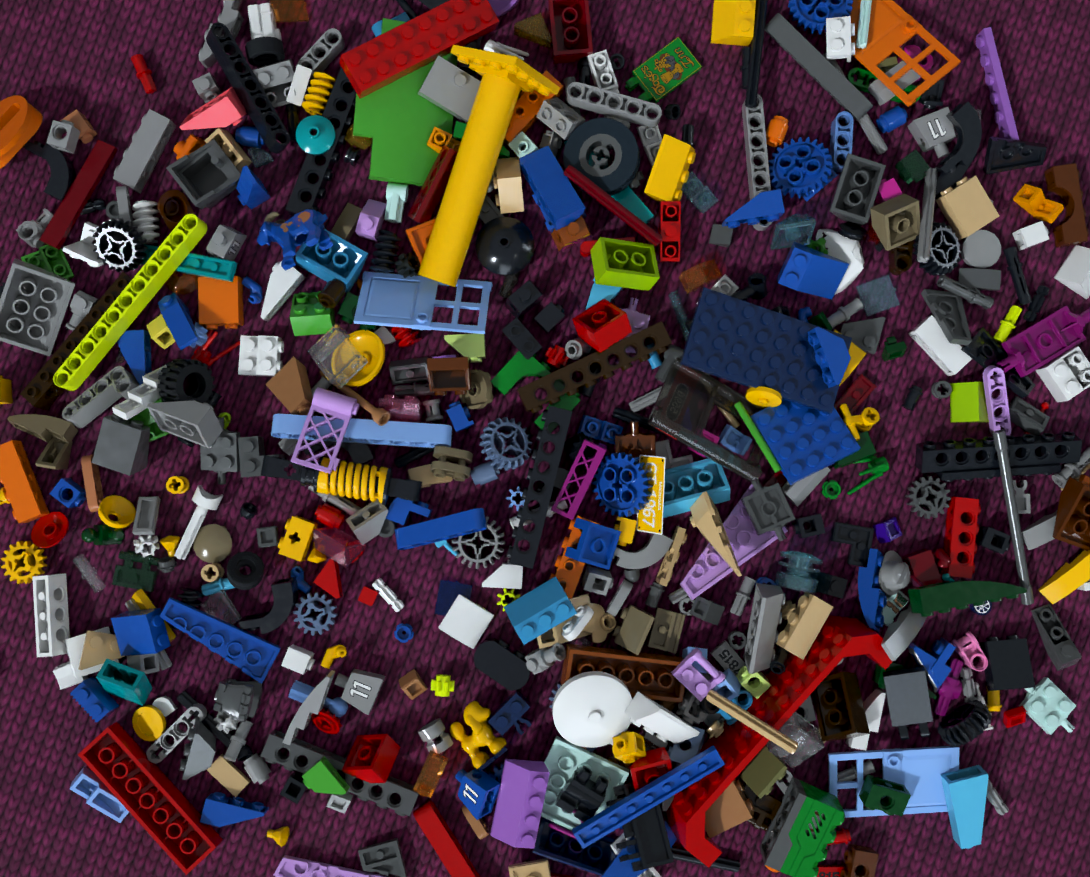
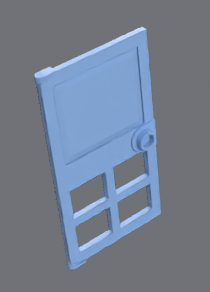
[354,271,493,334]
[828,746,960,818]

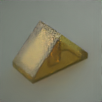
[514,13,551,49]

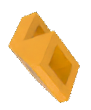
[1013,184,1064,224]

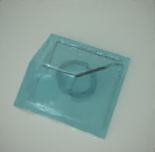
[770,214,816,250]

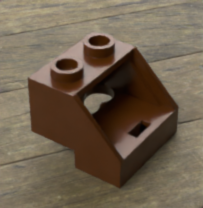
[427,357,471,395]

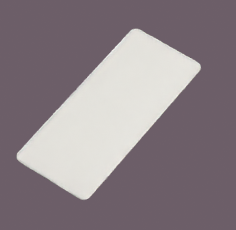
[286,64,312,106]

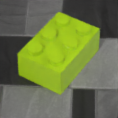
[590,237,660,291]

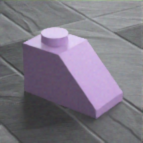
[355,199,387,242]

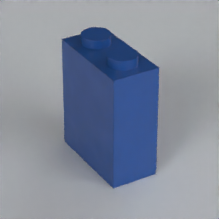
[111,608,171,656]

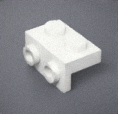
[826,16,855,62]

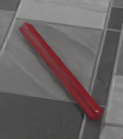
[563,165,662,246]

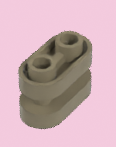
[430,446,473,481]

